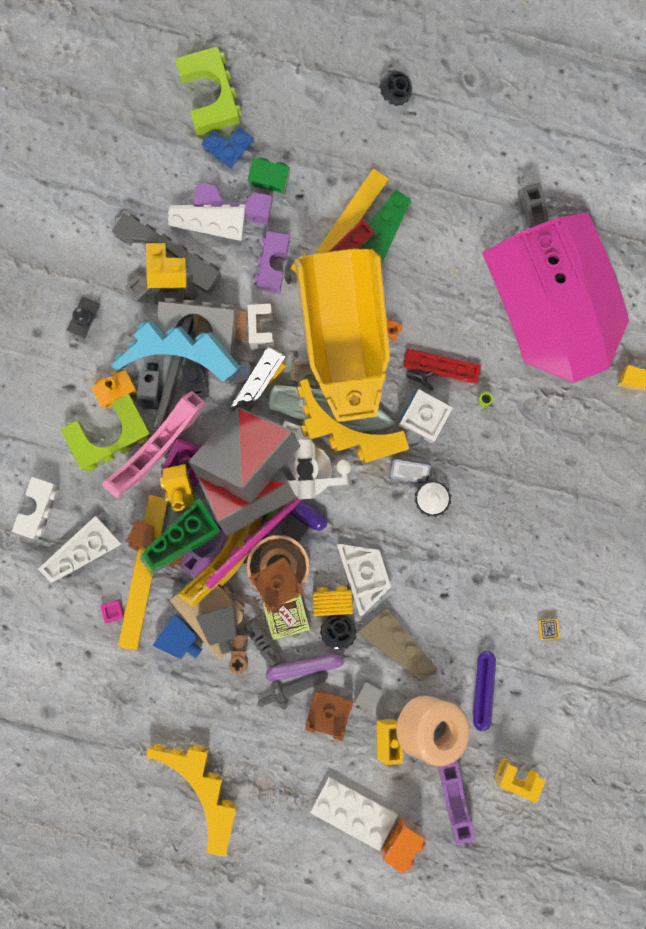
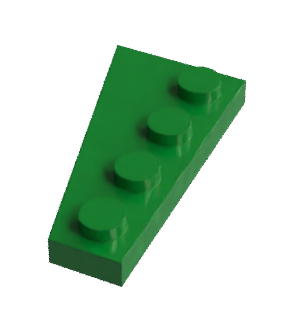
[359,189,411,266]

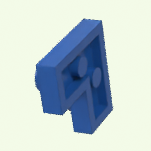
[201,127,254,169]

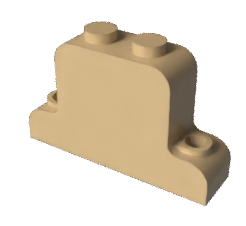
[170,585,244,660]

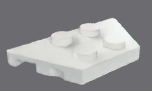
[337,544,391,616]

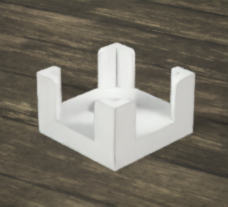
[248,304,274,350]
[399,389,453,444]

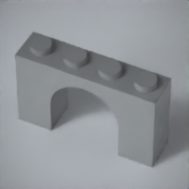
[157,298,238,356]

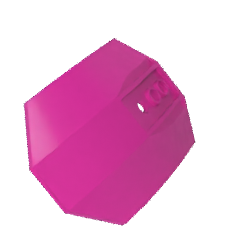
[482,212,629,383]

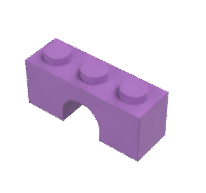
[254,231,290,295]

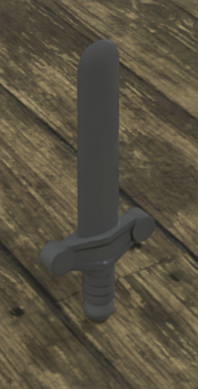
[258,671,328,710]

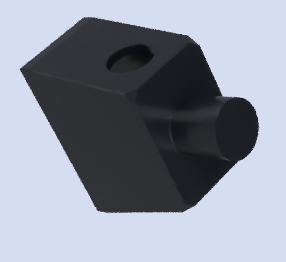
[137,362,163,410]
[181,362,209,398]

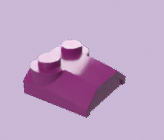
[160,438,202,487]

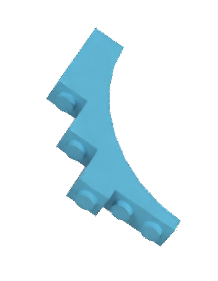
[111,321,241,382]

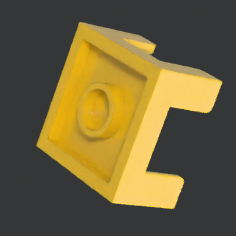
[493,757,546,803]

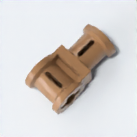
[229,635,248,674]

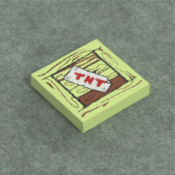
[263,595,310,640]

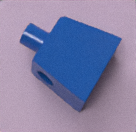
[153,614,203,659]

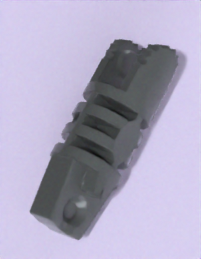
[243,618,282,666]

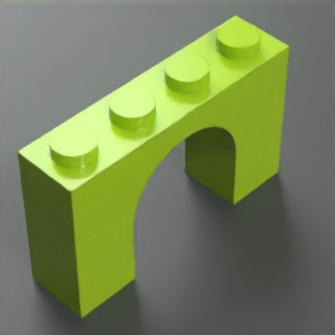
[175,46,242,136]
[60,393,152,472]

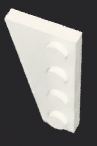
[168,205,246,241]
[39,516,122,583]

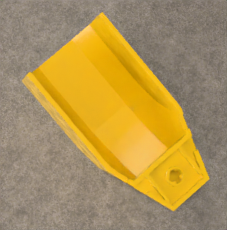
[294,249,390,422]

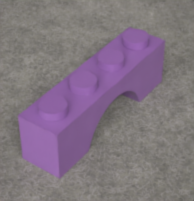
[193,182,273,224]
[179,511,230,577]
[437,760,476,845]

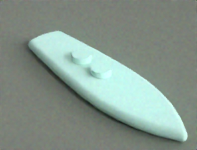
[269,385,395,432]

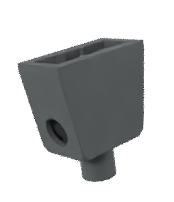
[196,605,238,654]

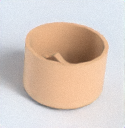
[247,535,310,590]
[397,696,470,766]

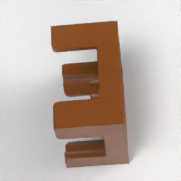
[249,557,305,612]
[305,689,353,741]

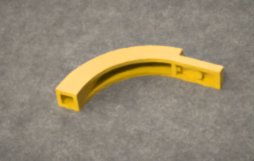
[178,515,263,607]

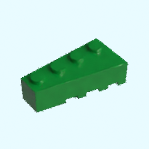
[140,498,220,575]

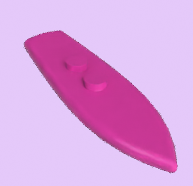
[206,496,302,589]

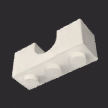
[12,477,59,539]

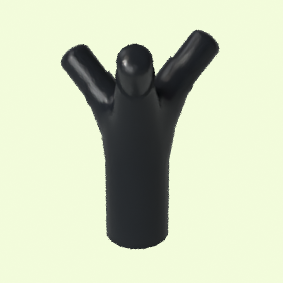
[406,371,434,391]

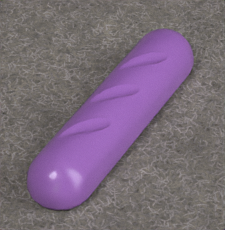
[266,653,344,681]

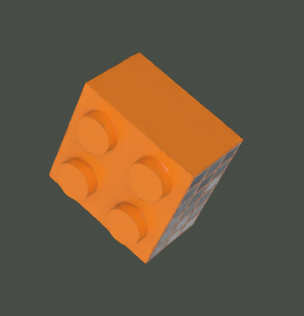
[381,817,426,874]

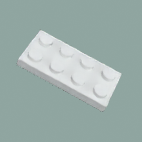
[310,777,398,851]

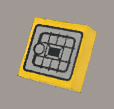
[537,618,560,640]

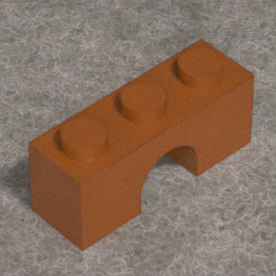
[125,519,184,569]

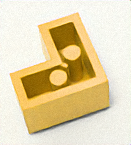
[146,243,186,288]

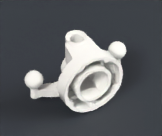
[281,439,352,499]

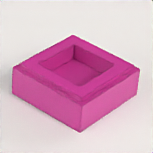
[100,599,124,624]

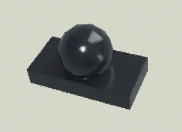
[67,296,100,339]

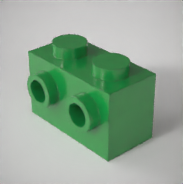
[247,157,290,194]

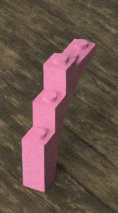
[103,391,206,498]

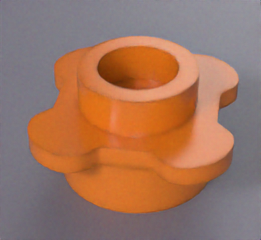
[386,319,403,341]

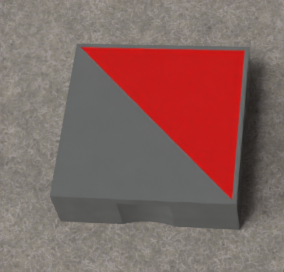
[188,407,301,503]
[195,468,297,536]

